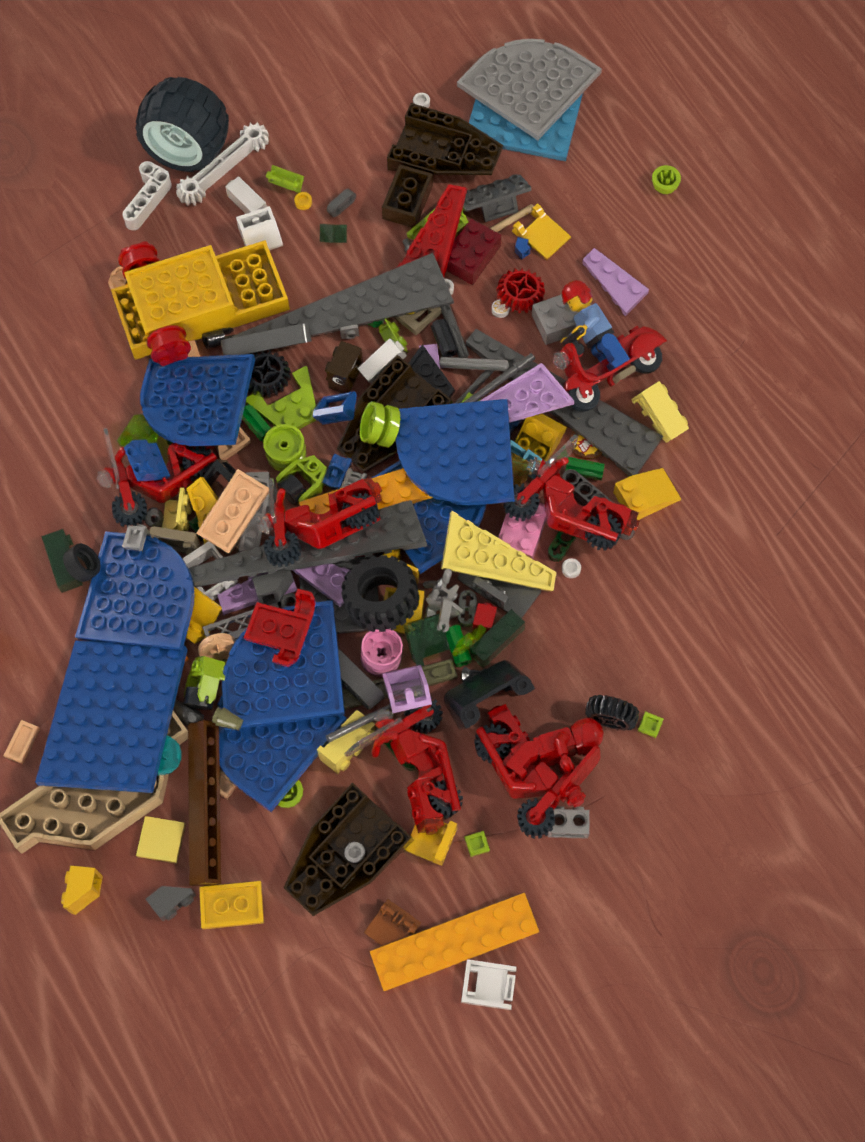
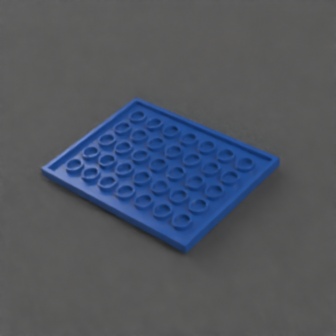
[35,641,187,793]

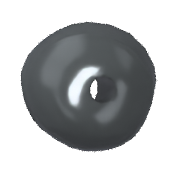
[145,507,164,527]

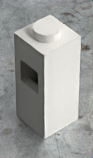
[225,176,267,214]
[358,339,407,383]

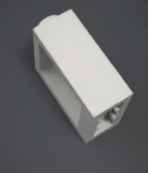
[183,541,238,600]

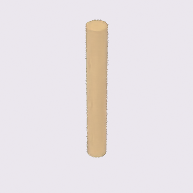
[490,204,534,232]

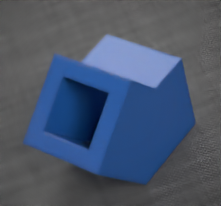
[515,237,531,260]

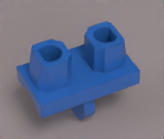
[322,454,352,490]

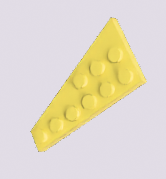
[441,511,556,592]

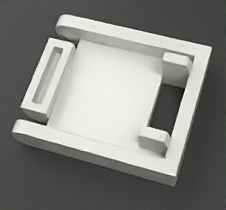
[461,959,517,1010]

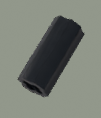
[430,319,458,357]

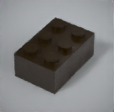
[382,164,433,228]

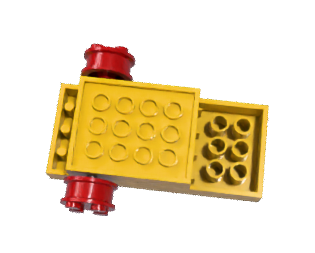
[111,240,290,366]

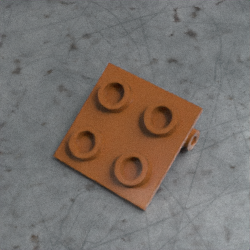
[364,899,421,946]

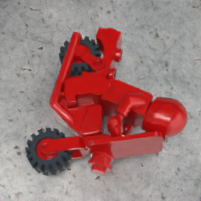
[474,704,604,839]

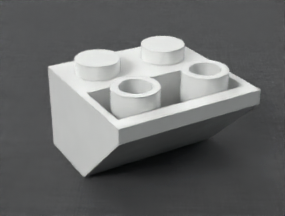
[236,206,283,251]

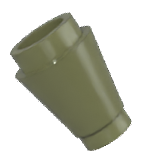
[212,707,243,731]

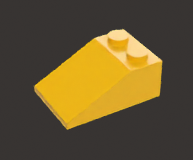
[613,468,681,521]

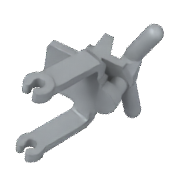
[420,569,463,641]

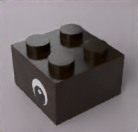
[325,341,363,393]

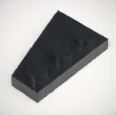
[408,344,455,398]

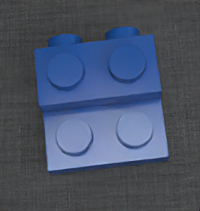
[124,440,170,481]

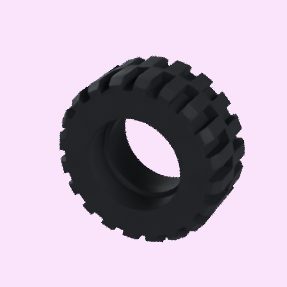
[341,555,419,632]

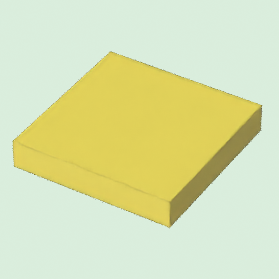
[136,816,186,864]

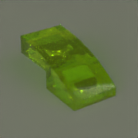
[452,624,486,656]

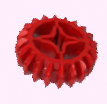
[496,267,545,314]

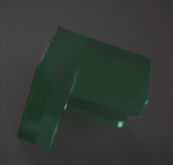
[320,224,347,243]

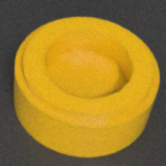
[294,192,312,210]

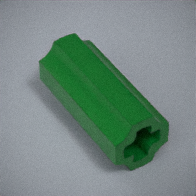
[242,404,271,442]
[565,457,605,481]
[444,625,472,667]

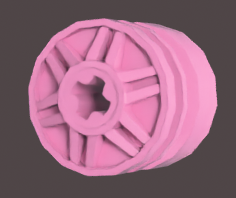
[360,629,403,677]

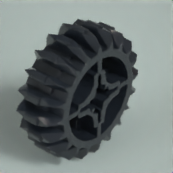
[248,350,291,398]
[585,695,639,731]

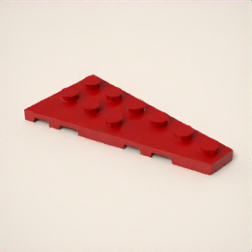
[397,184,468,277]

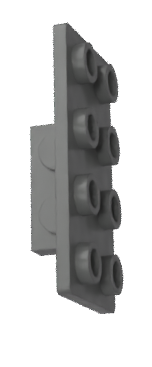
[463,174,532,222]
[458,573,541,621]

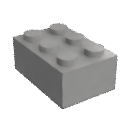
[532,294,591,345]

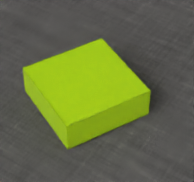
[638,711,664,738]
[464,831,490,857]

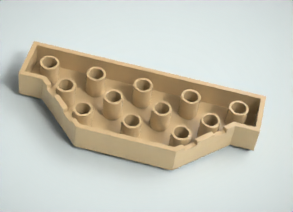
[0,711,188,854]

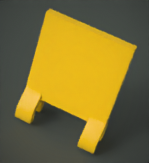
[512,204,571,260]

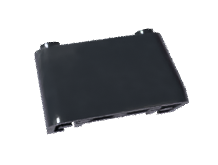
[443,660,535,730]

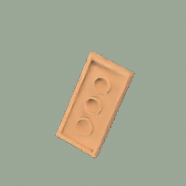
[196,469,271,554]

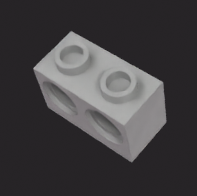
[547,806,589,838]

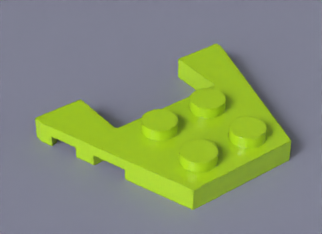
[245,366,316,429]

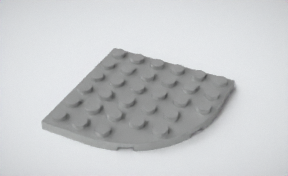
[457,39,602,140]

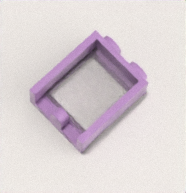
[382,665,432,713]

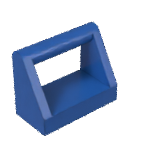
[312,391,357,425]

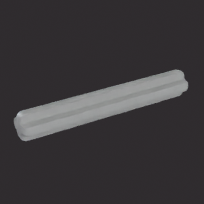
[439,357,509,371]

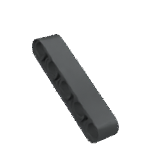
[220,323,312,355]
[562,469,636,540]
[338,649,385,710]

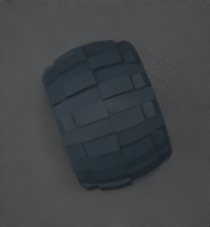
[135,77,229,172]

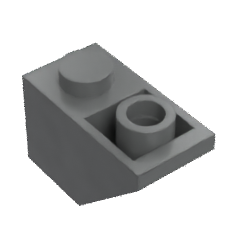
[252,569,294,605]
[146,886,196,922]

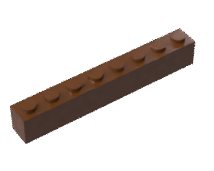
[188,720,221,887]

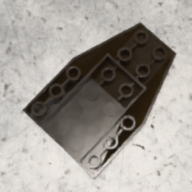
[387,103,503,175]
[337,355,454,473]
[284,783,414,916]

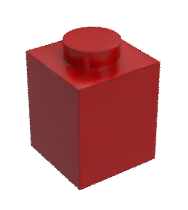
[472,602,497,635]

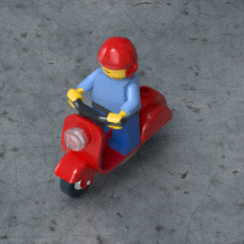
[553,280,667,412]

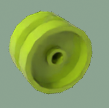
[360,401,400,448]
[263,424,306,472]

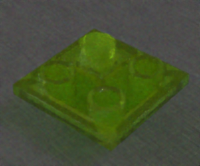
[117,414,158,447]

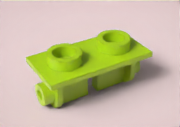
[266,165,304,193]
[379,319,409,353]

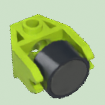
[276,455,327,505]
[183,656,225,710]

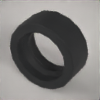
[63,543,101,582]

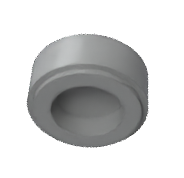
[344,842,366,863]

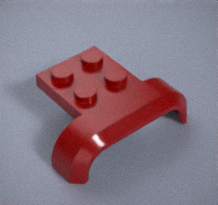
[244,589,316,667]

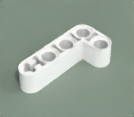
[123,161,172,230]

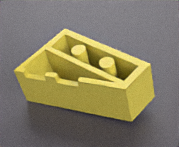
[631,381,689,443]
[317,710,376,774]

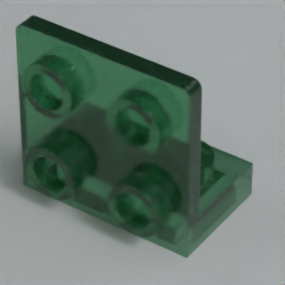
[403,614,449,666]

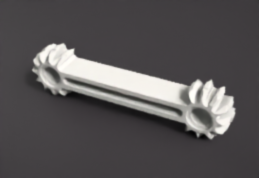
[176,122,269,206]

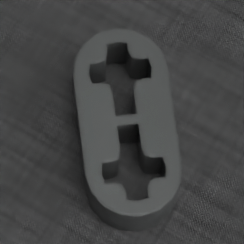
[326,188,356,217]
[458,590,477,627]

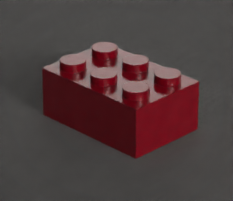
[446,219,501,285]

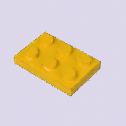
[199,881,264,929]

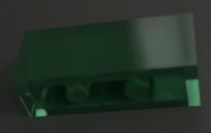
[41,529,83,593]
[470,609,525,669]

